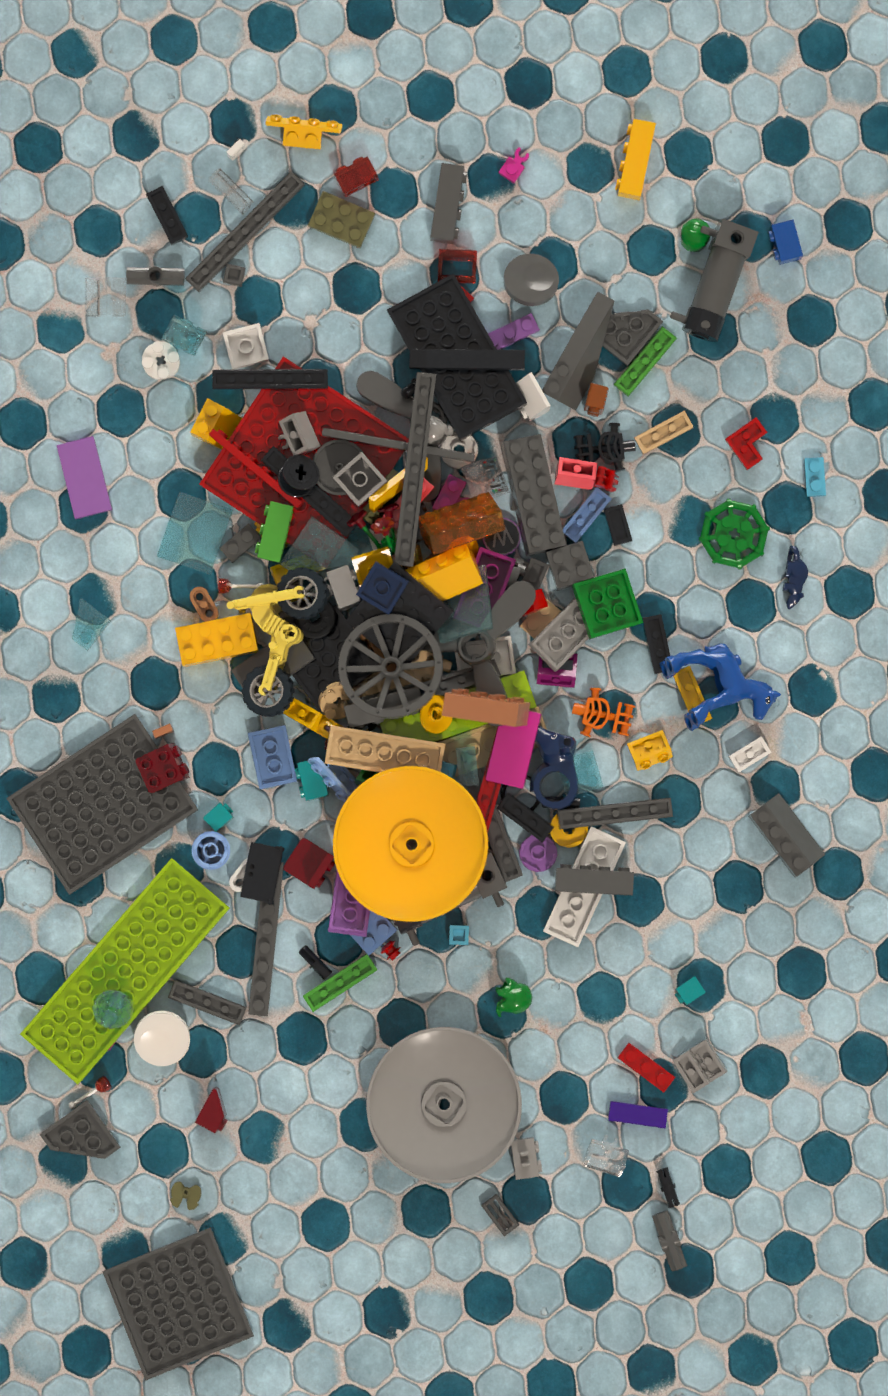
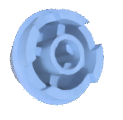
[192,831,230,870]

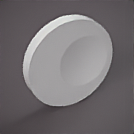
[134,1011,190,1066]

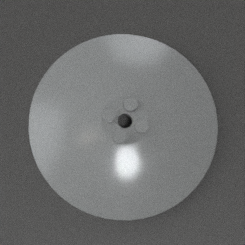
[366,1027,522,1183]

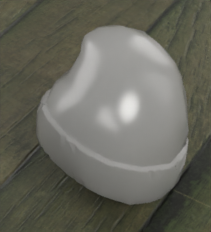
[428,416,454,448]

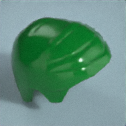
[680,218,711,252]

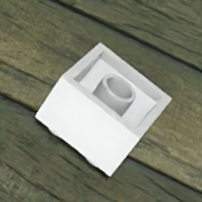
[516,372,550,422]

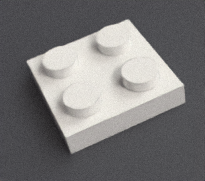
[222,323,269,370]

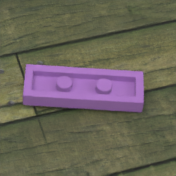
[488,313,540,350]

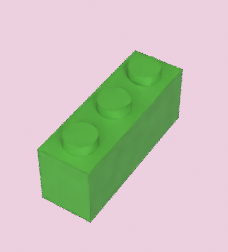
[255,501,294,563]

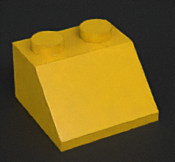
[190,398,242,450]

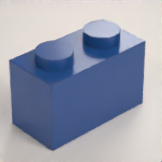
[768,219,803,265]

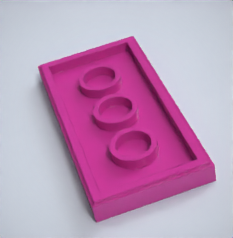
[486,711,542,789]

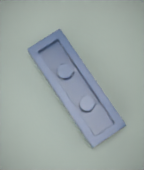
[563,487,612,543]

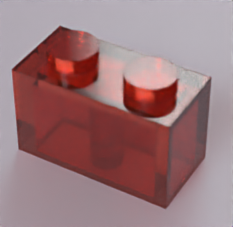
[334,156,378,197]

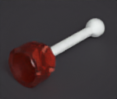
[218,578,264,594]
[69,1075,112,1109]

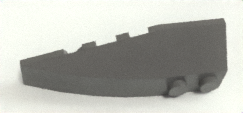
[542,292,615,410]

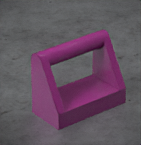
[536,653,578,688]

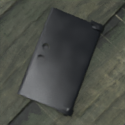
[240,842,285,905]

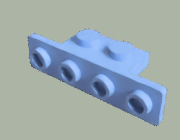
[308,757,358,803]

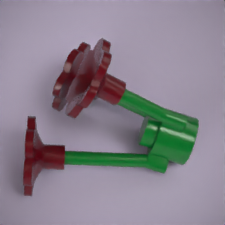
[347,503,399,556]

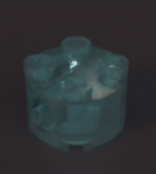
[162,315,207,356]
[93,990,134,1029]

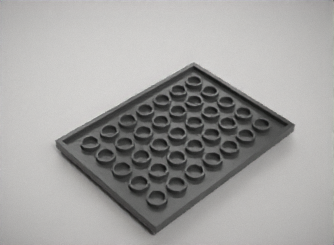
[6,714,198,895]

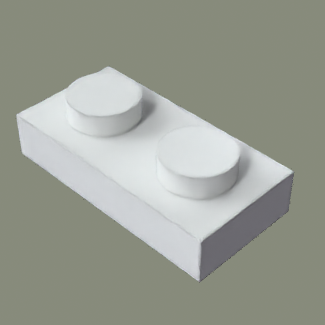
[728,736,772,773]

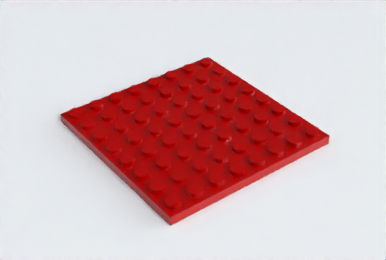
[199,356,409,569]

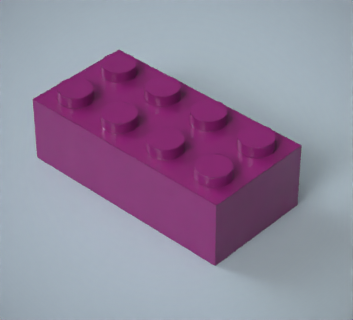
[454,547,516,628]

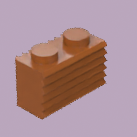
[584,383,609,417]

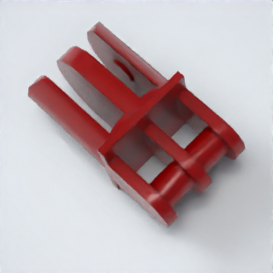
[594,466,619,492]

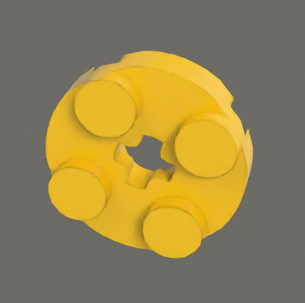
[550,814,588,848]

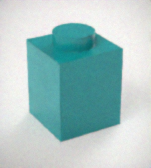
[203,803,234,832]
[674,976,706,1005]

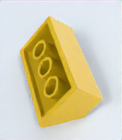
[406,543,483,601]

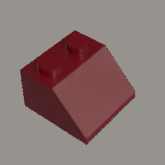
[195,1087,228,1133]

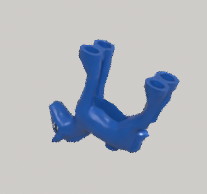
[660,643,781,731]

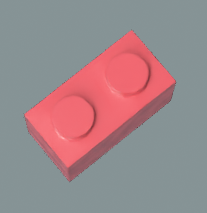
[554,457,597,490]

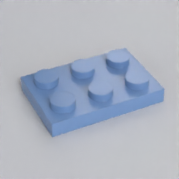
[248,725,298,790]

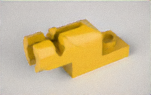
[283,698,343,739]

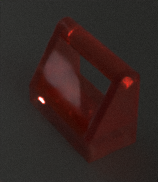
[438,249,477,284]

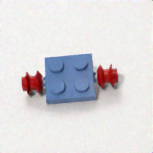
[351,911,401,961]

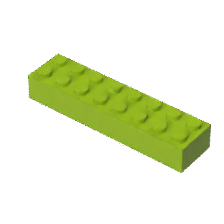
[380,670,537,742]

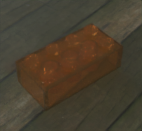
[418,492,505,555]

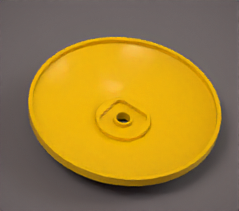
[333,766,488,922]

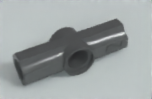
[126,266,185,287]
[652,1210,687,1271]

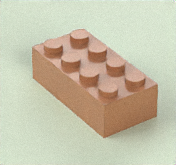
[442,688,530,727]

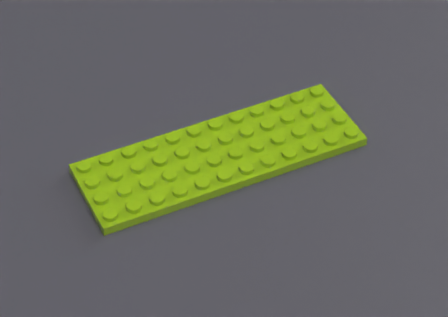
[20,858,230,1085]

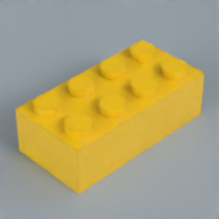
[175,613,259,667]

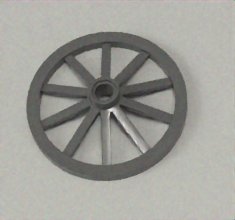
[338,614,443,719]

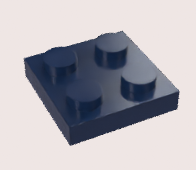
[356,561,409,615]

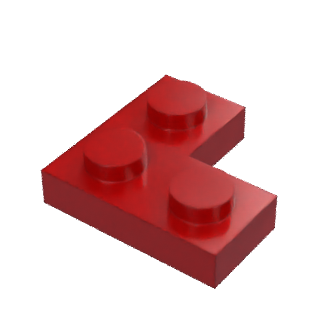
[725,417,767,470]

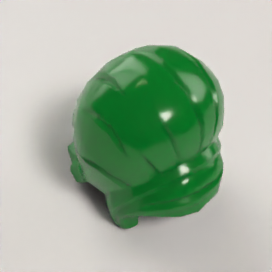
[495,977,533,1017]

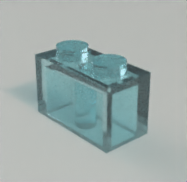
[456,746,480,787]

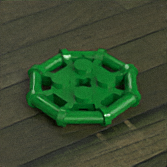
[698,498,770,570]

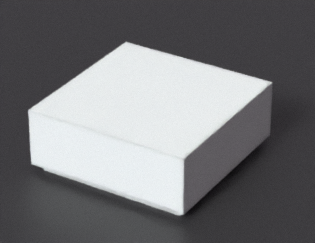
[227,139,246,161]

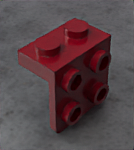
[135,743,190,793]
[283,838,335,890]

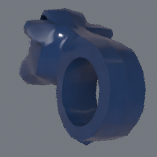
[530,726,579,810]

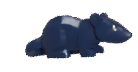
[782,546,808,610]

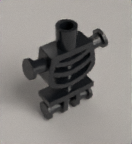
[573,423,636,473]

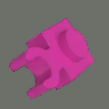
[499,147,529,184]

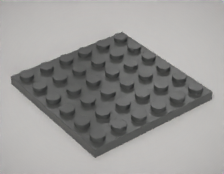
[102,1227,254,1381]

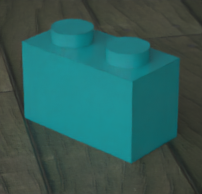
[295,761,329,801]

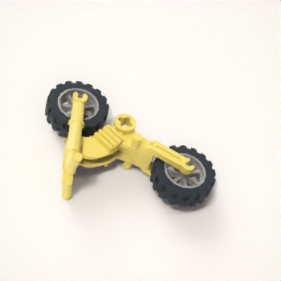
[227,567,329,717]

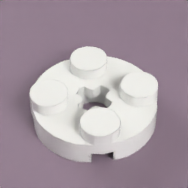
[142,341,180,380]

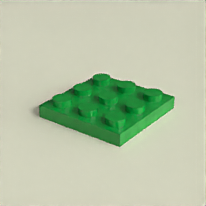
[572,568,643,640]

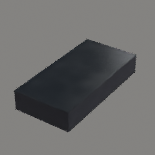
[604,504,633,546]

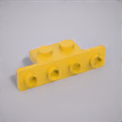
[265,114,342,149]

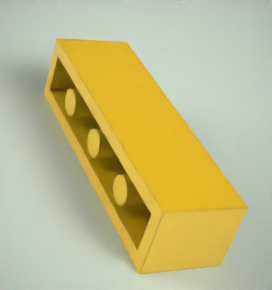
[615,119,656,201]

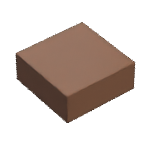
[152,724,174,739]

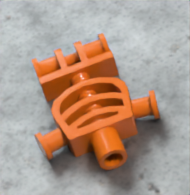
[572,688,635,738]

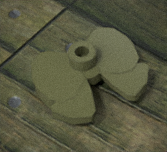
[170,1181,202,1210]

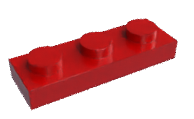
[617,1042,675,1093]

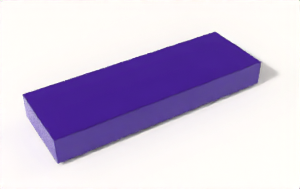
[608,1101,668,1129]

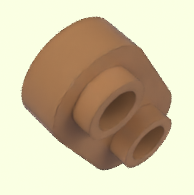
[190,587,219,622]

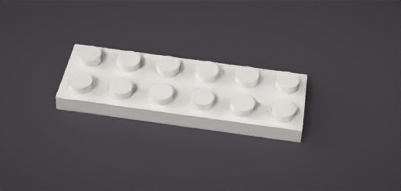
[543,826,626,947]

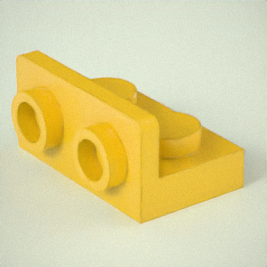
[627,730,673,771]

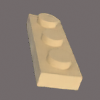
[634,411,694,455]

